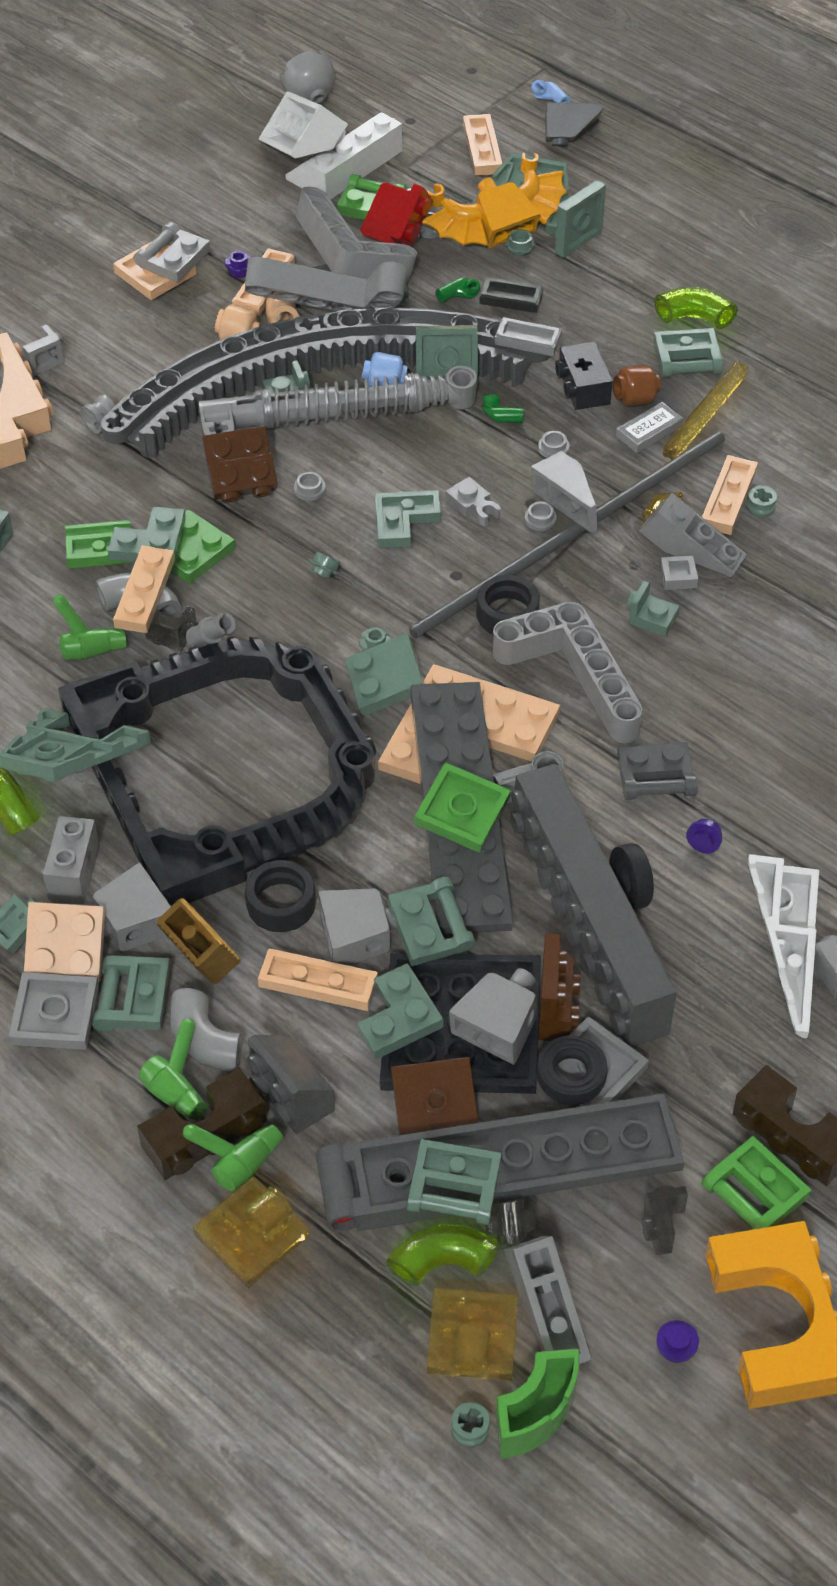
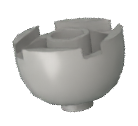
[279,50,335,104]

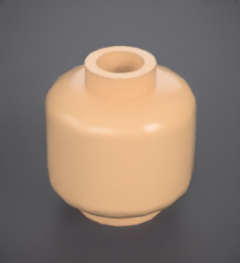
[215,304,261,340]

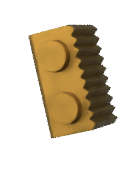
[156,898,240,984]

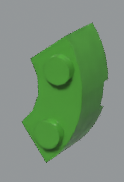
[496,1349,579,1459]

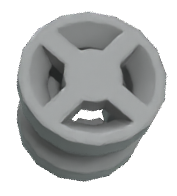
[80,394,115,434]

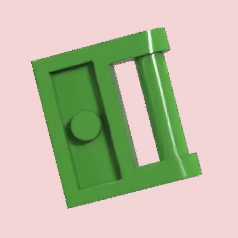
[337,174,407,220]
[701,1136,811,1230]

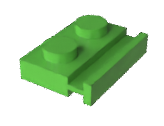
[65,520,134,569]

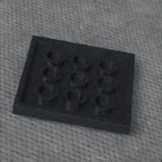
[379,953,541,1094]

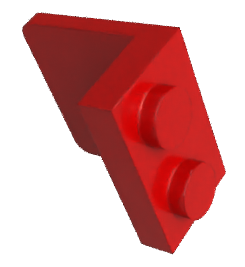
[360,182,433,247]

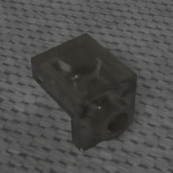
[145,606,198,652]
[641,1186,688,1255]

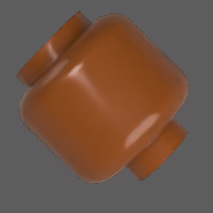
[613,364,661,407]

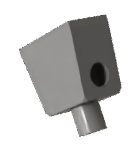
[92,863,171,951]
[318,888,397,966]
[449,968,537,1065]

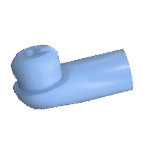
[531,80,570,103]

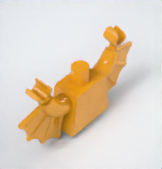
[422,153,567,249]

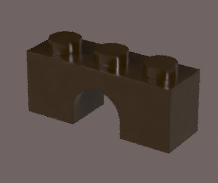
[732,1065,837,1187]
[137,1067,267,1180]

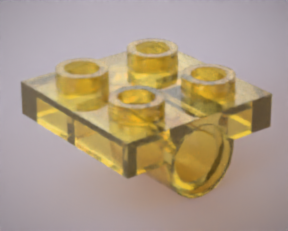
[193,1177,309,1288]
[427,1288,517,1381]

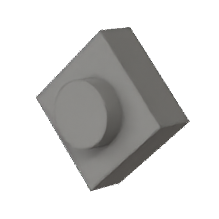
[660,555,698,590]

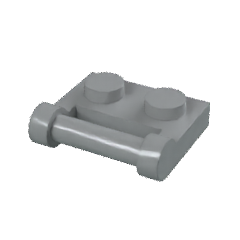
[133,221,210,282]

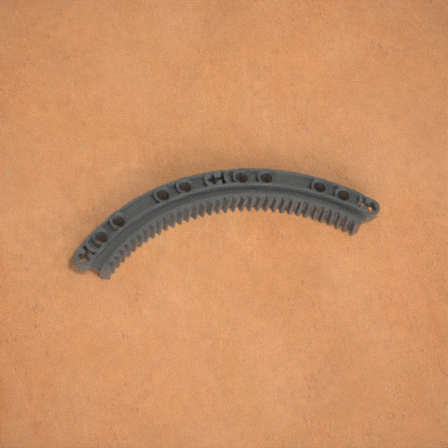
[101,308,550,457]

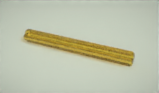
[662,361,748,460]

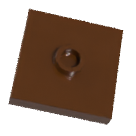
[391,1057,478,1136]

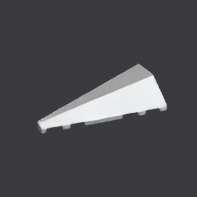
[748,854,819,1038]

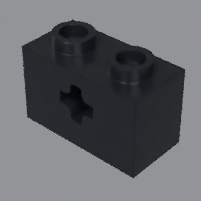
[555,341,613,410]

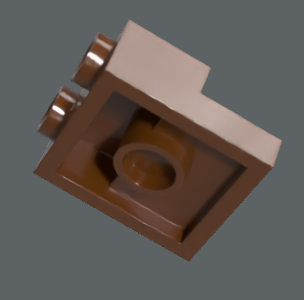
[202,426,278,503]
[538,933,581,1041]

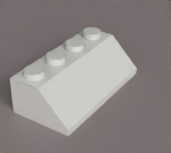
[259,91,348,158]
[285,112,402,200]

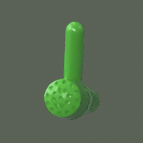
[53,594,127,661]
[138,1018,208,1120]
[183,1124,284,1192]

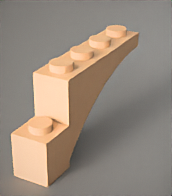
[0,332,53,469]

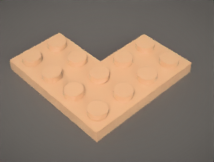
[378,664,560,784]

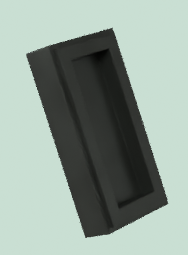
[479,278,543,313]

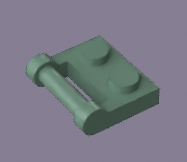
[653,328,723,378]
[387,877,476,966]
[92,955,171,1032]
[407,1139,502,1225]

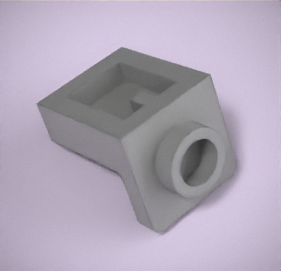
[23,324,65,376]

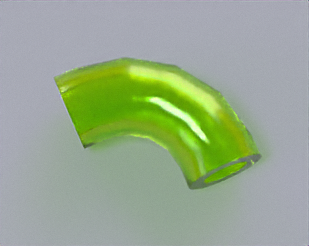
[654,287,738,329]
[0,766,40,836]
[386,1224,501,1286]

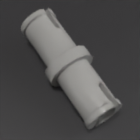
[186,613,235,648]

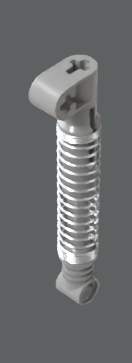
[198,366,477,435]

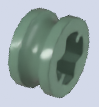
[747,485,777,517]
[451,1402,490,1448]

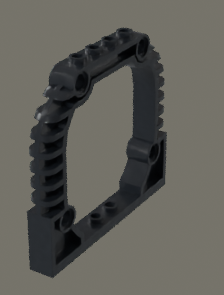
[58,636,376,906]

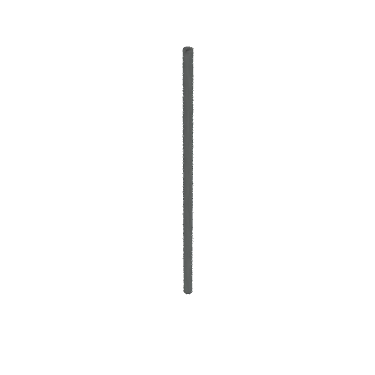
[409,431,725,638]

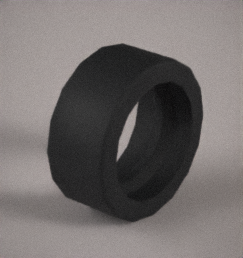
[476,575,540,634]
[245,860,316,932]

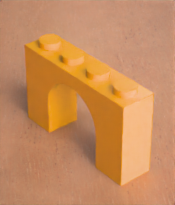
[705,1221,837,1410]

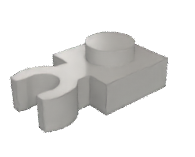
[445,477,501,527]

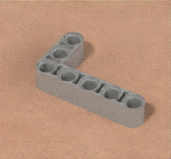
[295,186,417,283]
[244,257,407,311]
[492,602,643,743]

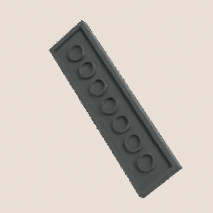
[410,682,513,934]

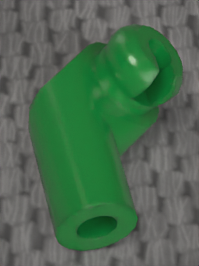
[435,278,480,303]
[481,394,523,423]

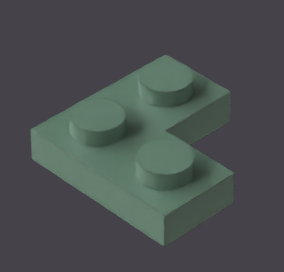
[375,490,441,548]
[108,507,186,565]
[357,963,444,1060]

